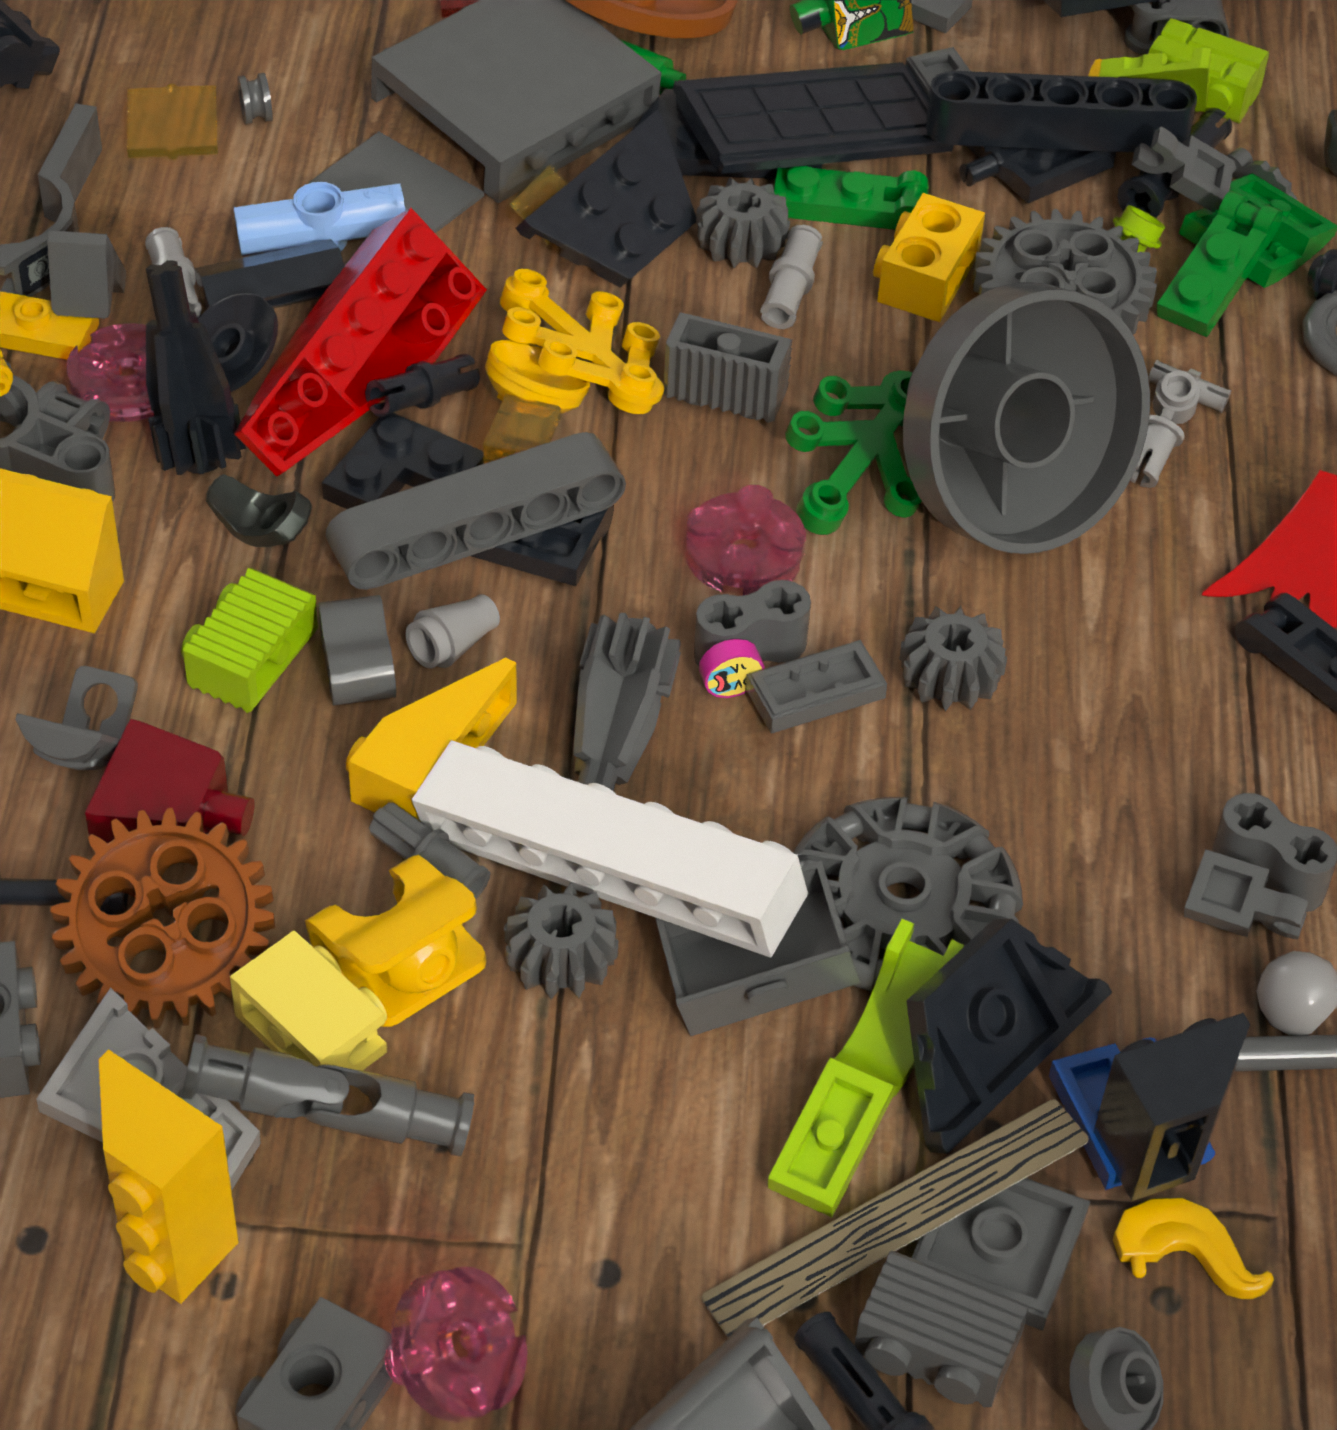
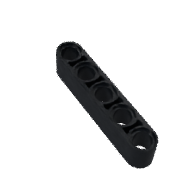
[925,71,1198,153]

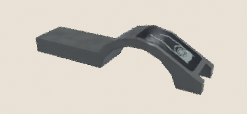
[0,103,102,297]

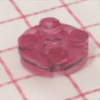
[67,323,154,422]
[685,485,806,596]
[385,1267,528,1423]

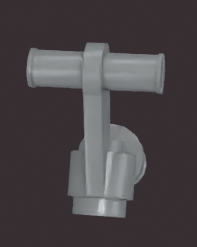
[1130,359,1232,488]

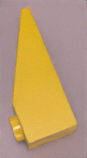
[346,657,517,822]

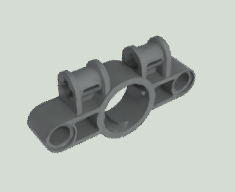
[0,360,115,502]

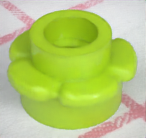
[1113,205,1166,252]

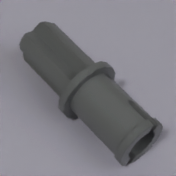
[369,802,491,899]

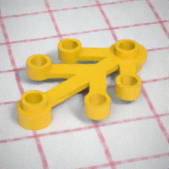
[499,269,664,414]

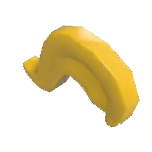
[1113,1198,1274,1299]

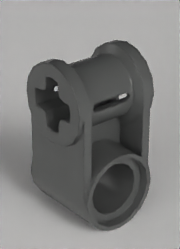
[1124,0,1229,55]

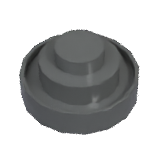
[1070,1327,1163,1430]

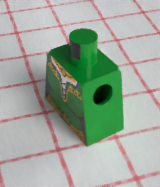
[790,0,914,50]

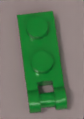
[774,166,929,230]
[1157,190,1283,337]

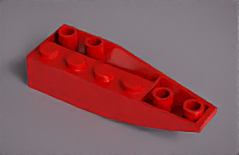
[235,208,487,477]

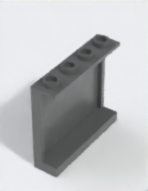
[371,0,662,203]

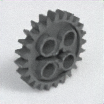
[973,209,1157,335]

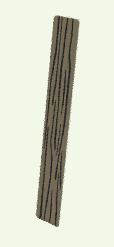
[702,1100,1089,1338]

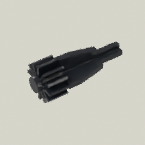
[146,260,246,475]

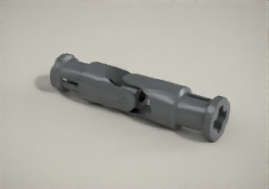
[181,1034,474,1157]

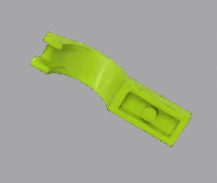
[768,919,964,1218]

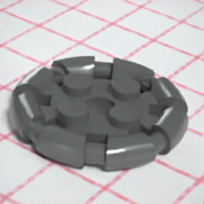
[793,797,1023,992]

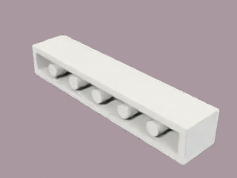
[412,740,808,958]

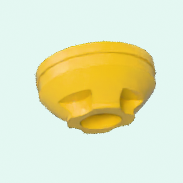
[485,340,590,422]

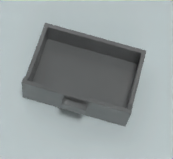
[655,861,860,1036]

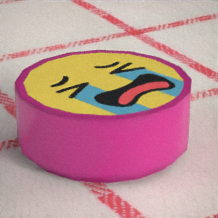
[699,639,765,698]

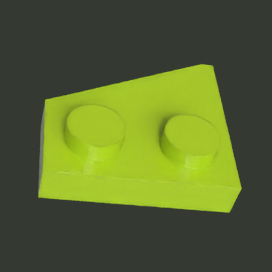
[1099,48,1211,112]

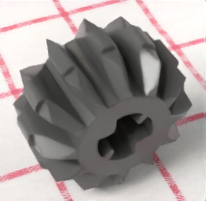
[696,178,790,268]
[899,605,1007,711]
[504,882,619,1000]

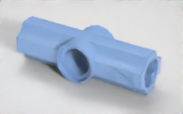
[233,182,405,256]

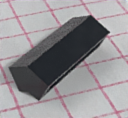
[194,239,345,311]

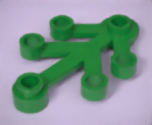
[785,370,922,535]

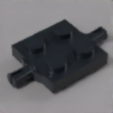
[959,146,1116,204]

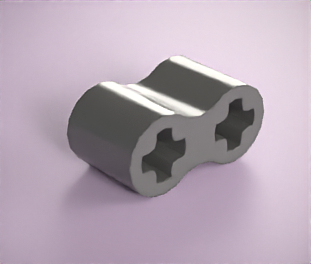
[694,580,811,667]
[318,595,396,706]
[1212,793,1337,913]

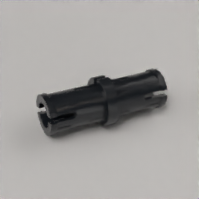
[365,353,480,417]

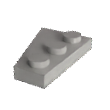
[36,987,261,1191]

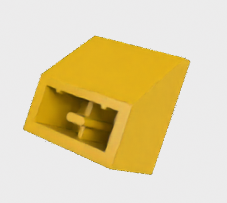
[0,468,124,634]

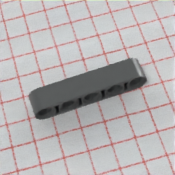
[325,432,626,590]

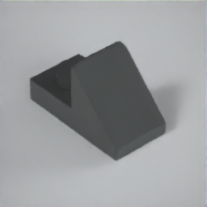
[47,230,126,319]

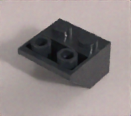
[1093,1013,1250,1201]

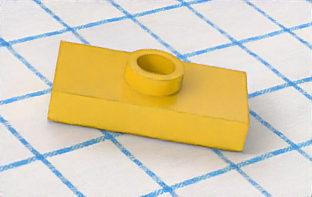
[0,291,100,362]

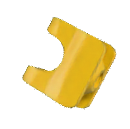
[305,855,487,1027]

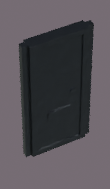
[672,62,954,174]

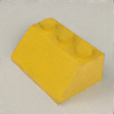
[98,1049,239,1304]

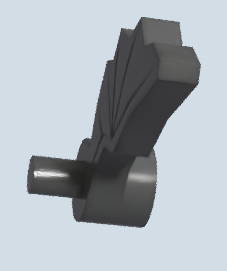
[1227,148,1298,201]

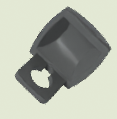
[15,666,138,770]

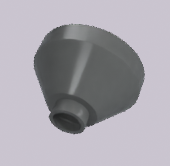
[903,282,1150,554]

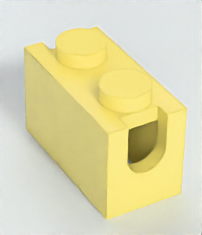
[230,930,387,1071]

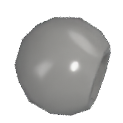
[1256,951,1337,1036]

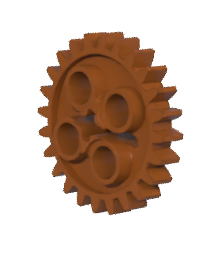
[50,808,275,1028]

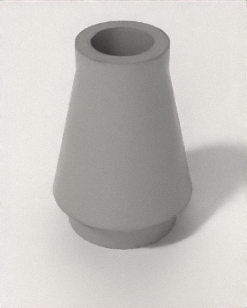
[406,594,500,668]

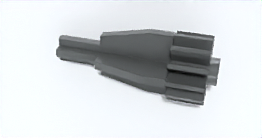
[573,613,681,791]

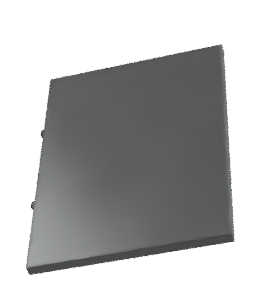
[309,132,484,233]

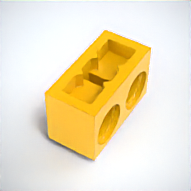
[873,193,985,322]

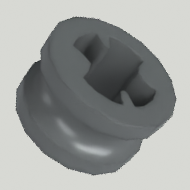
[237,73,273,125]

